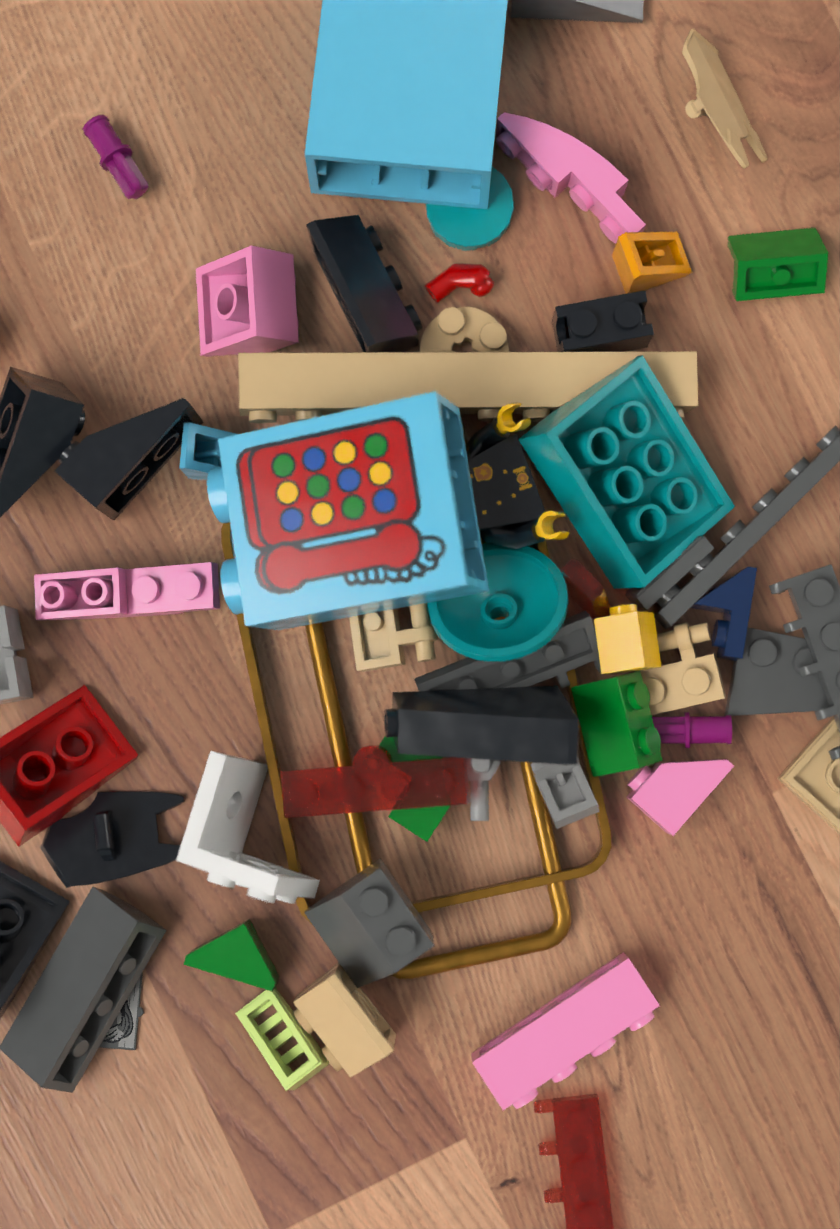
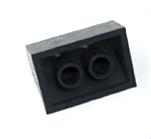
[306,215,423,353]

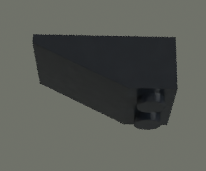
[0,367,85,517]
[55,398,203,521]
[0,861,70,1019]

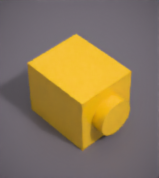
[594,604,662,674]

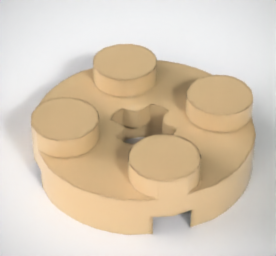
[420,307,509,352]

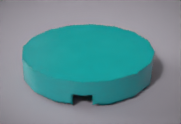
[426,166,514,251]

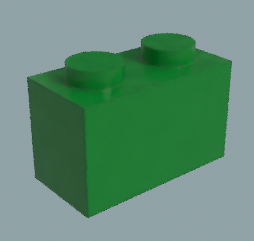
[571,671,662,777]

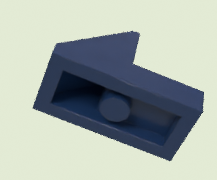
[690,567,757,661]

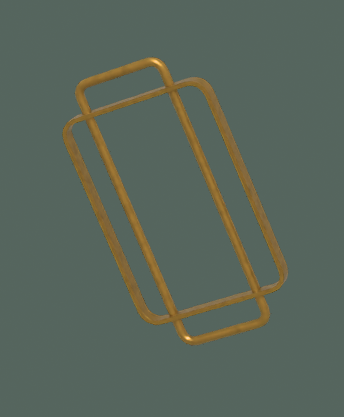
[221,420,611,979]

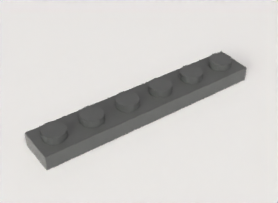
[654,425,840,629]

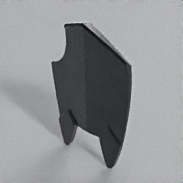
[40,792,185,888]

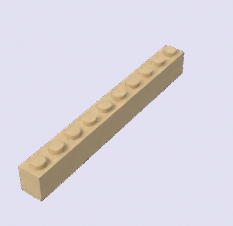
[238,351,698,423]

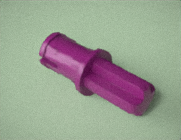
[83,115,149,199]
[652,712,732,748]

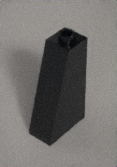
[384,686,579,765]

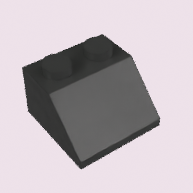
[304,858,434,988]

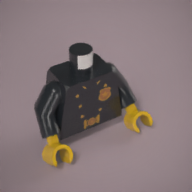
[465,402,569,549]

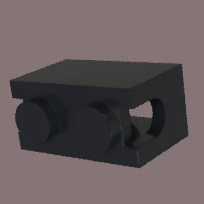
[552,290,654,352]

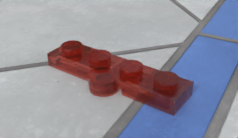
[280,745,470,818]

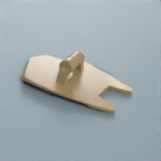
[682,29,768,169]

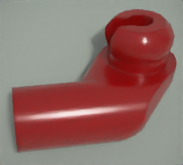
[425,263,494,303]

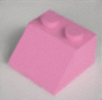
[196,246,299,356]

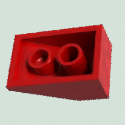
[0,685,139,847]

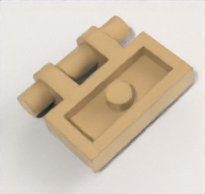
[349,603,438,672]
[641,622,726,715]

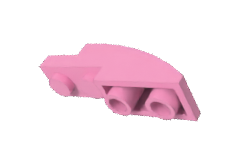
[496,112,646,244]
[34,562,220,620]

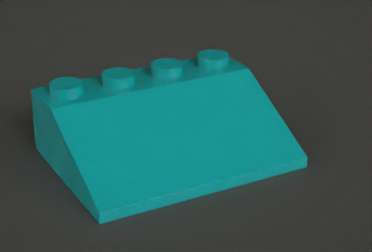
[518,355,735,589]

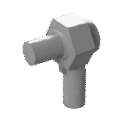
[459,758,501,821]

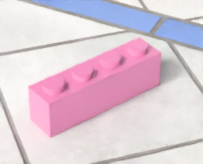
[471,952,660,1110]

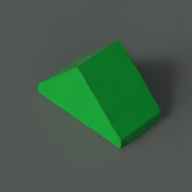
[183,919,280,992]

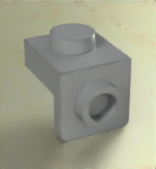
[531,755,600,829]

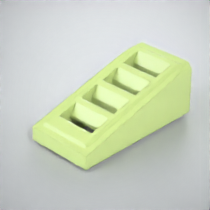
[235,988,330,1091]

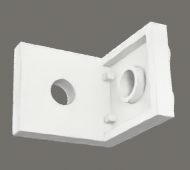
[176,751,320,904]

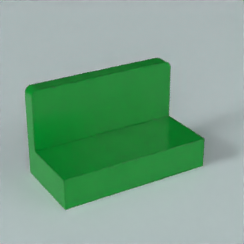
[728,228,829,301]

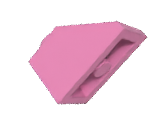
[626,759,734,836]

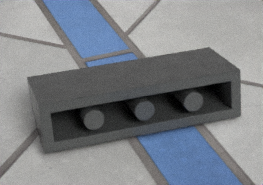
[0,887,167,1093]

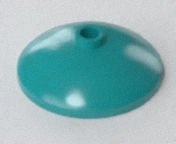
[428,543,568,662]

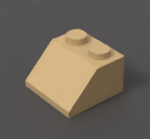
[293,962,396,1077]

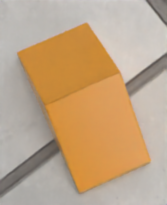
[612,232,692,294]

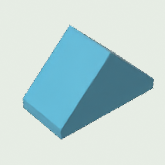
[179,422,238,480]

